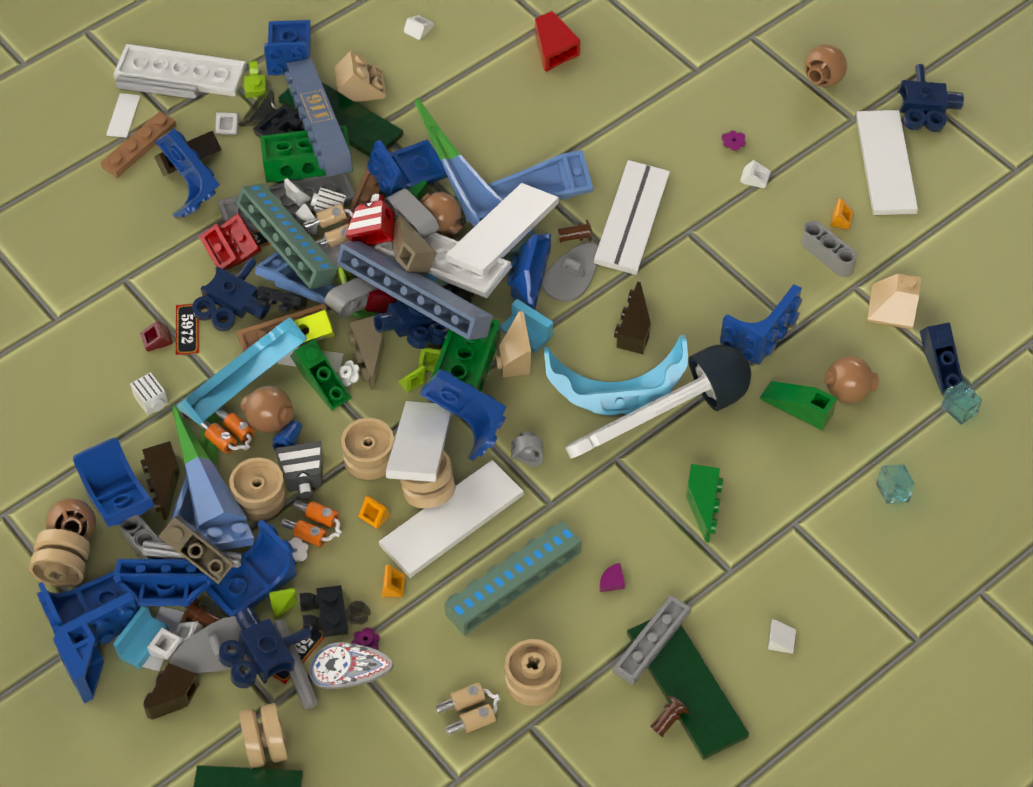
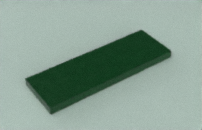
[278,82,403,157]
[627,619,749,760]

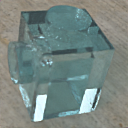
[941,382,982,425]
[876,465,915,504]

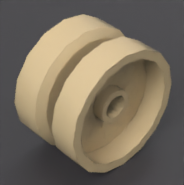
[341,418,394,480]
[400,451,456,509]
[229,457,286,521]
[28,529,91,587]
[505,639,562,706]
[239,703,288,768]

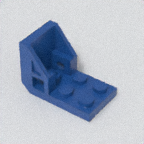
[53,592,138,703]

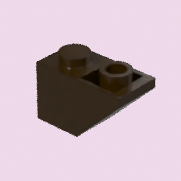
[143,663,199,720]

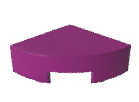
[600,563,625,592]

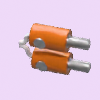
[198,408,255,454]
[281,500,342,547]

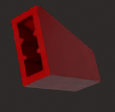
[535,11,581,72]

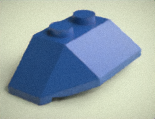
[508,233,551,310]
[114,559,215,606]

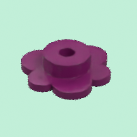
[722,130,746,151]
[351,627,380,650]

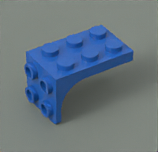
[264,20,311,76]
[155,129,220,218]
[367,139,448,197]
[720,284,802,365]
[419,369,507,461]
[72,438,154,527]
[205,520,297,617]
[36,571,140,634]

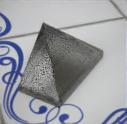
[239,90,276,127]

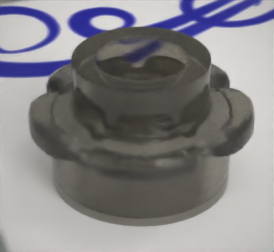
[345,601,371,625]

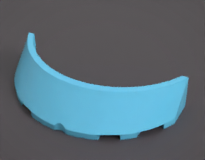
[176,317,307,425]
[544,335,688,415]

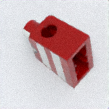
[345,194,395,246]

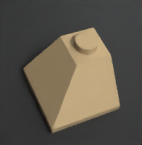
[867,273,921,330]
[495,311,531,378]

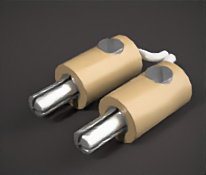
[304,203,353,249]
[435,682,500,735]

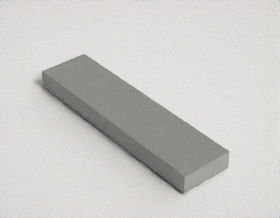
[612,595,692,686]

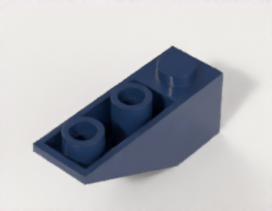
[920,322,965,395]

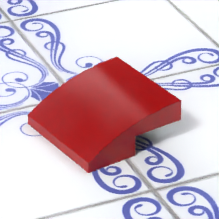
[199,214,262,270]

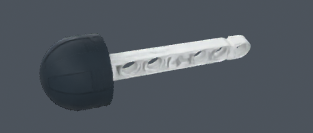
[565,345,751,458]

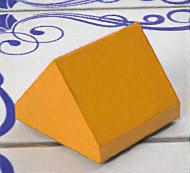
[830,199,853,229]
[358,496,390,529]
[381,564,405,597]

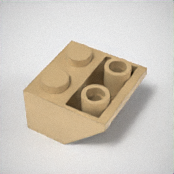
[334,50,386,102]

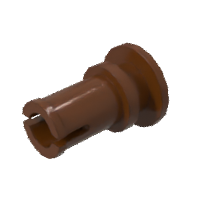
[558,219,592,243]
[183,598,223,627]
[650,695,690,737]

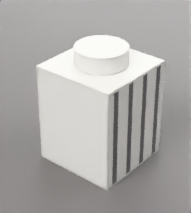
[311,187,346,214]
[130,372,168,416]

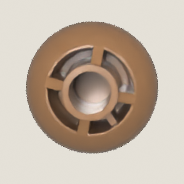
[804,44,847,87]
[419,192,464,239]
[824,356,879,403]
[241,386,293,433]
[46,498,96,541]

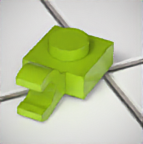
[244,61,267,98]

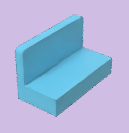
[501,299,553,352]
[113,606,170,670]

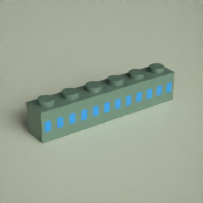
[236,183,338,289]
[445,521,582,636]

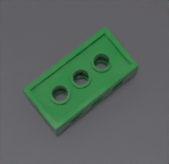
[260,125,353,183]
[431,319,501,392]

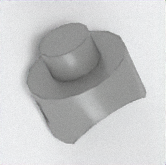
[511,432,543,467]

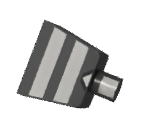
[276,441,324,499]

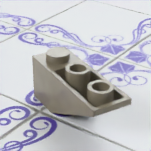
[392,215,437,272]
[347,316,384,390]
[159,516,234,584]

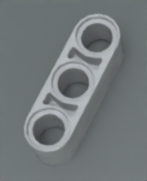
[385,188,439,239]
[801,221,857,277]
[324,277,379,317]
[119,515,168,559]

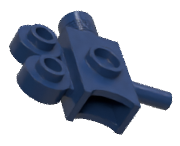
[898,64,964,132]
[192,258,270,331]
[374,299,449,349]
[218,607,311,688]

